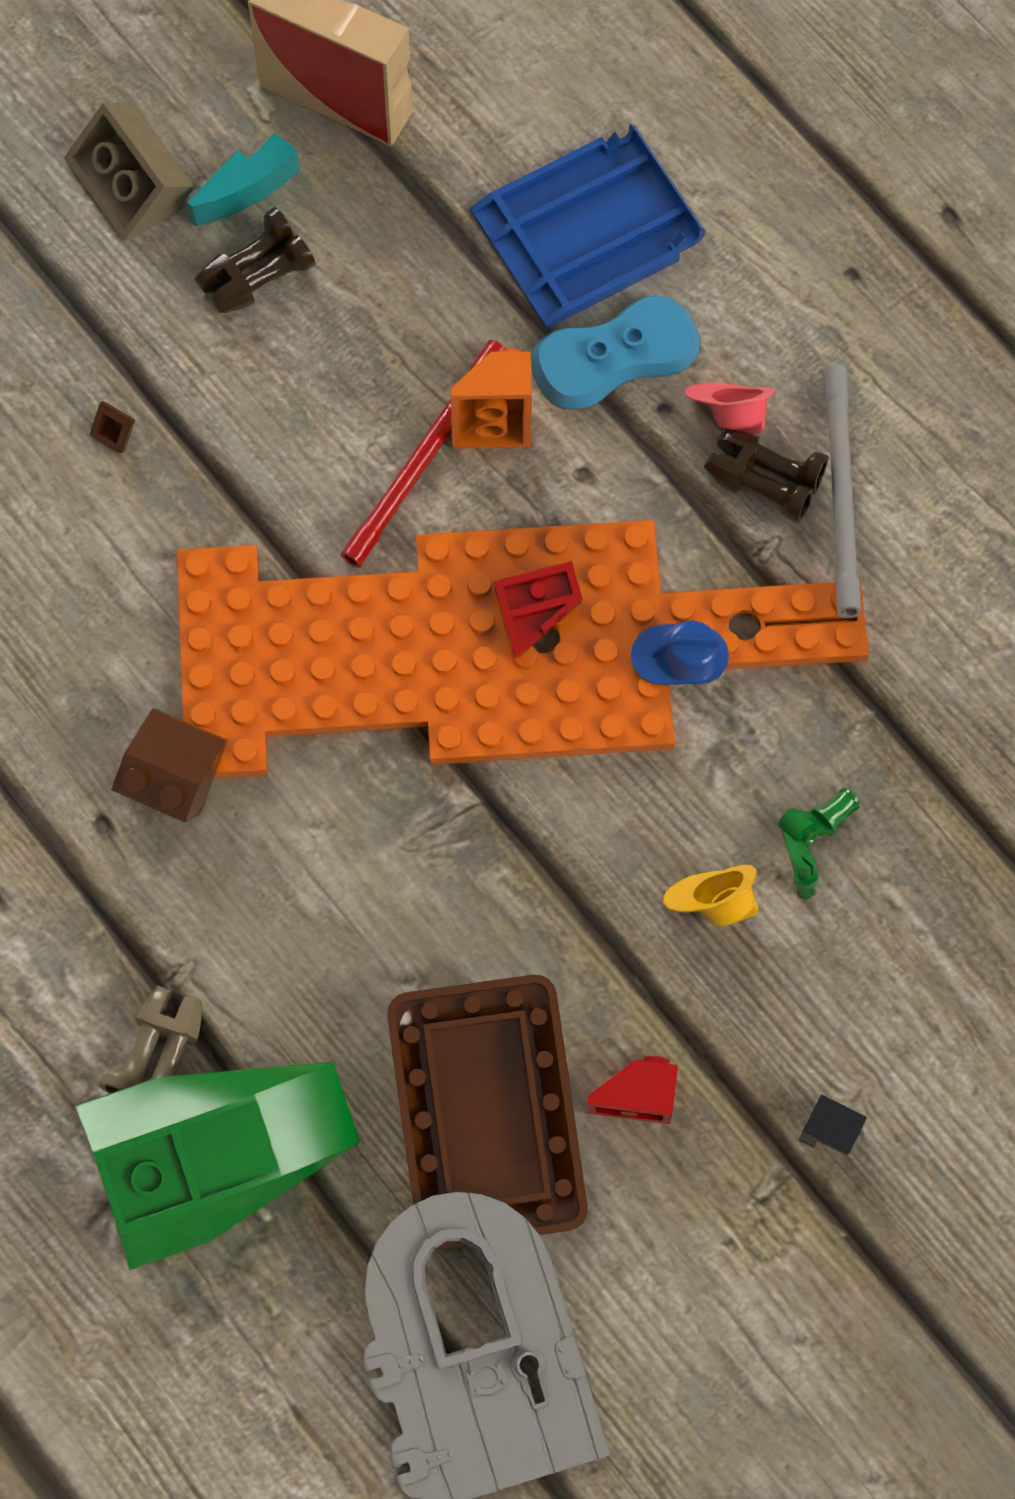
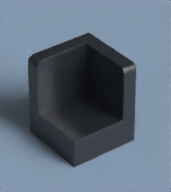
[799,1094,867,1155]

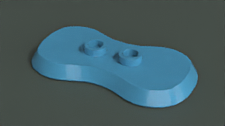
[531,295,700,409]

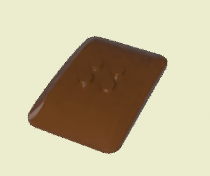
[387,975,588,1250]

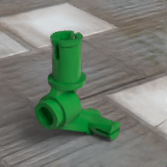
[778,787,860,899]

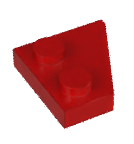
[493,561,583,658]

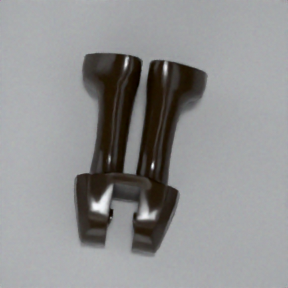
[195,207,315,313]
[704,429,829,522]

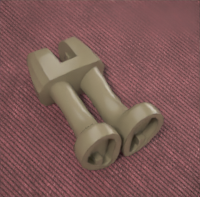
[99,986,202,1094]

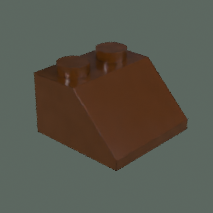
[111,708,228,822]

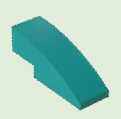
[187,133,300,226]

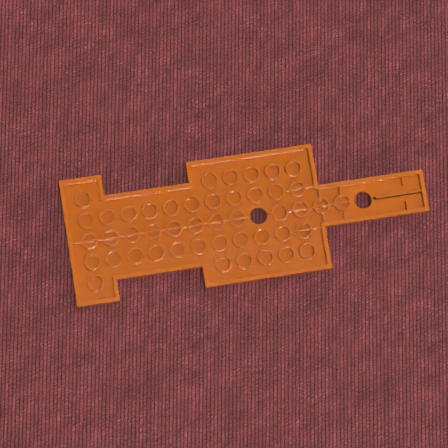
[177,520,869,779]

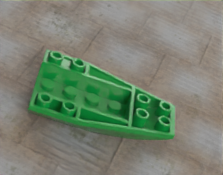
[75,1061,360,1270]

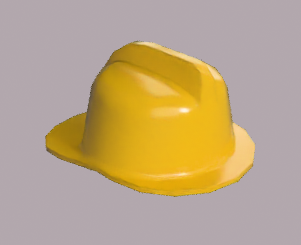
[663,865,759,927]

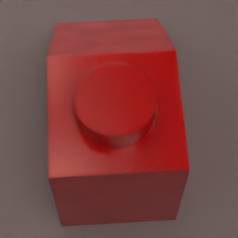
[586,1056,678,1124]

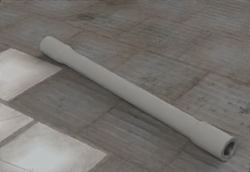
[824,365,861,618]

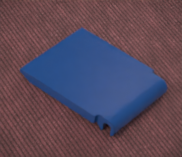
[470,124,706,329]

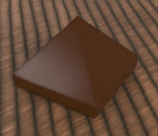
[89,401,135,454]

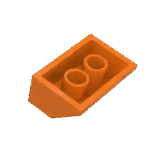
[450,348,532,448]

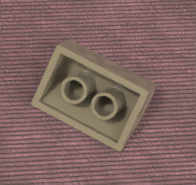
[64,103,195,241]

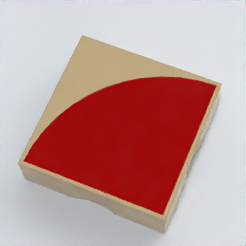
[248,0,413,147]

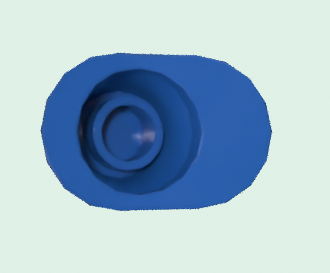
[631,620,729,685]

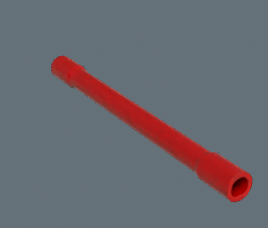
[341,339,506,568]

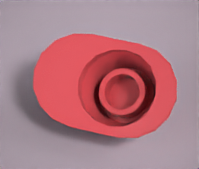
[684,383,776,434]

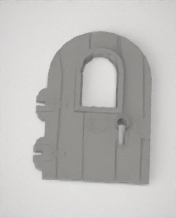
[362,1192,610,1499]

